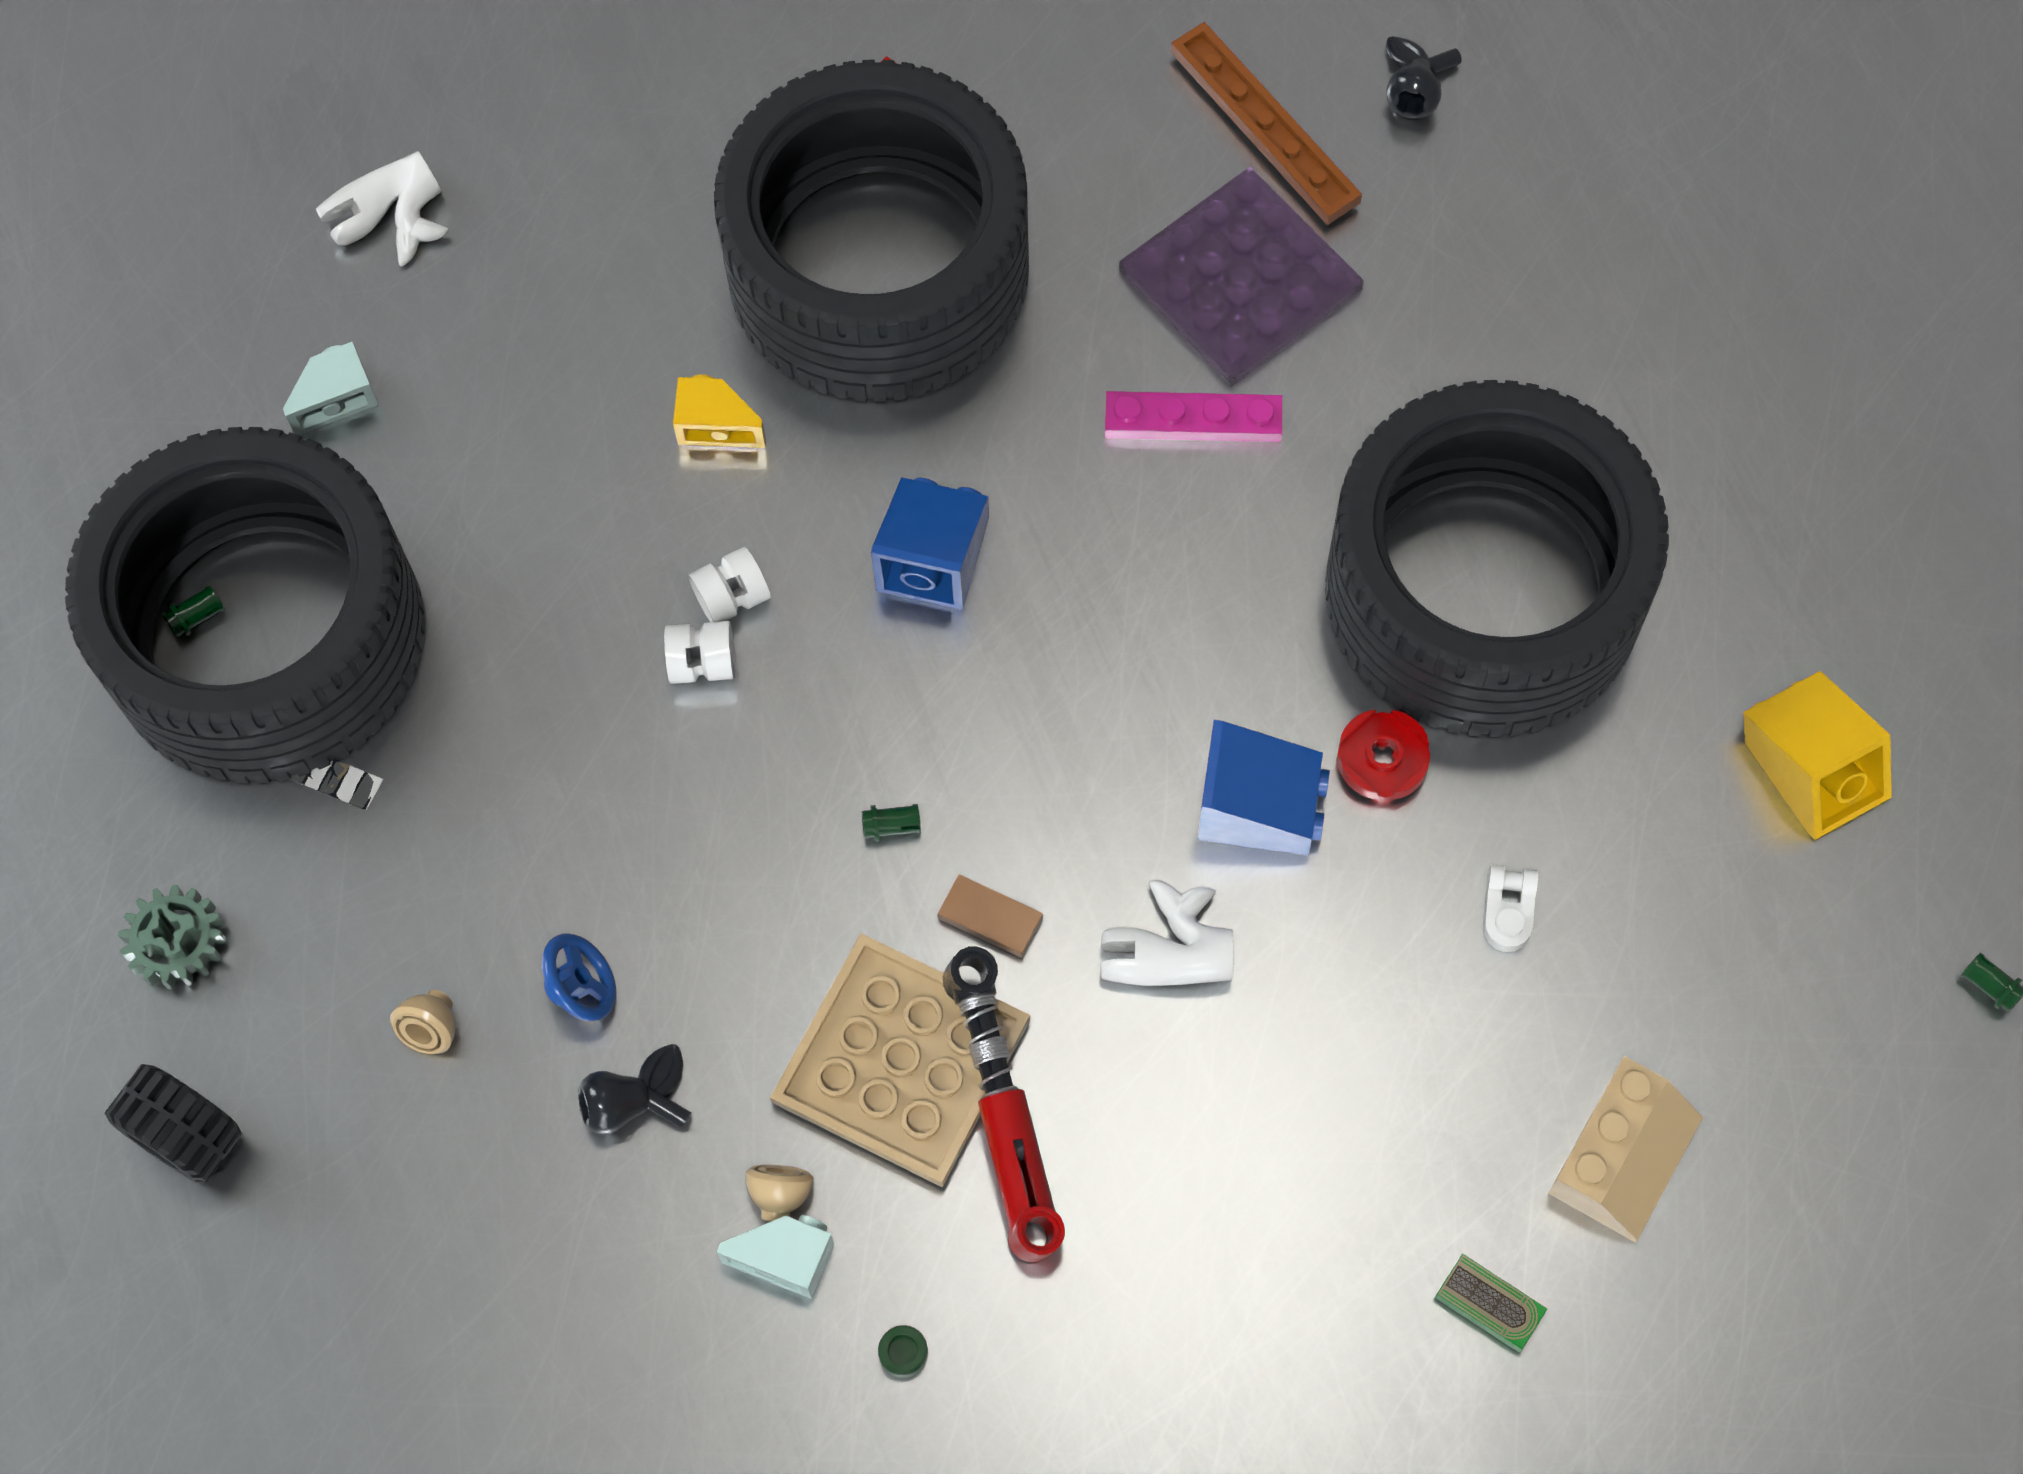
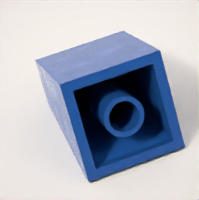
[871,477,989,610]
[1198,720,1330,856]

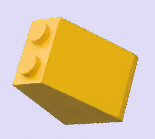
[1743,671,1892,840]

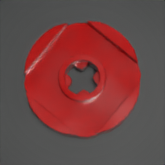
[1336,710,1430,804]

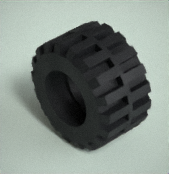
[105,1064,242,1183]

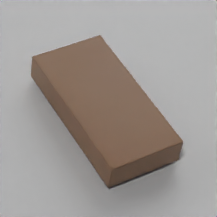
[938,874,1043,958]

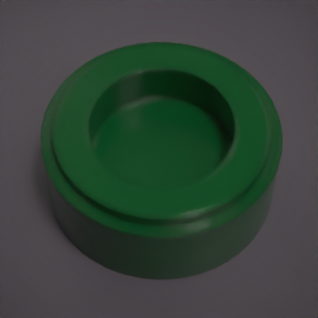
[878,1325,928,1378]

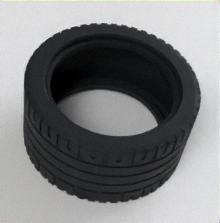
[714,59,1029,401]
[1325,380,1669,737]
[65,427,425,783]

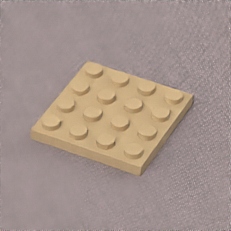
[770,933,1030,1188]

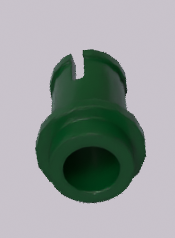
[162,585,225,637]
[862,804,921,842]
[1961,953,2023,1012]

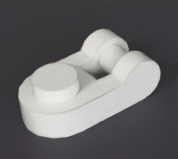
[1483,864,1538,952]

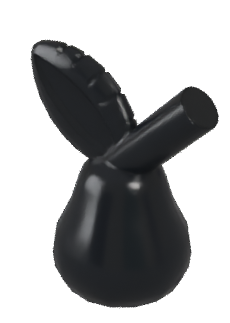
[1386,36,1462,119]
[578,1044,692,1135]

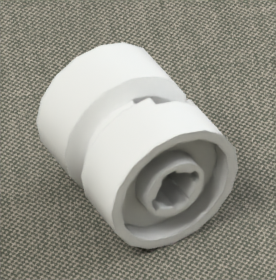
[687,546,771,622]
[664,621,735,684]

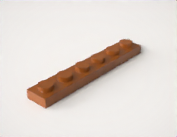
[1171,21,1362,225]

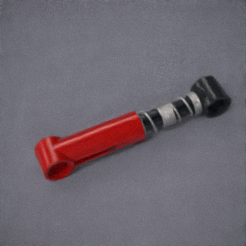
[942,946,1065,1262]

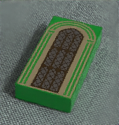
[1435,1253,1547,1353]

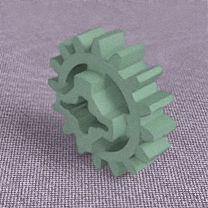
[118,885,226,989]

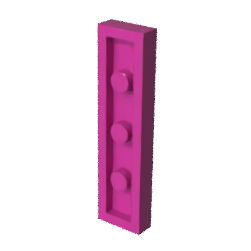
[1105,391,1282,442]

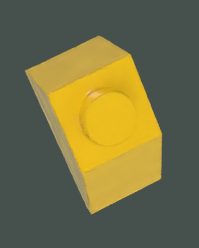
[673,374,766,448]

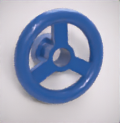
[542,933,616,1022]

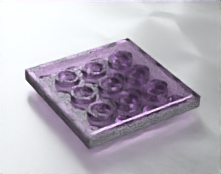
[1119,167,1364,387]

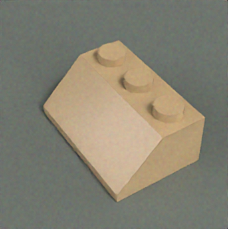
[1548,1056,1703,1243]

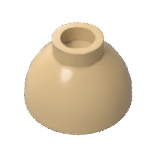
[390,990,456,1054]
[745,1165,814,1221]

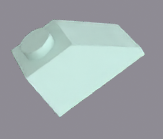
[283,342,378,435]
[717,1215,834,1299]

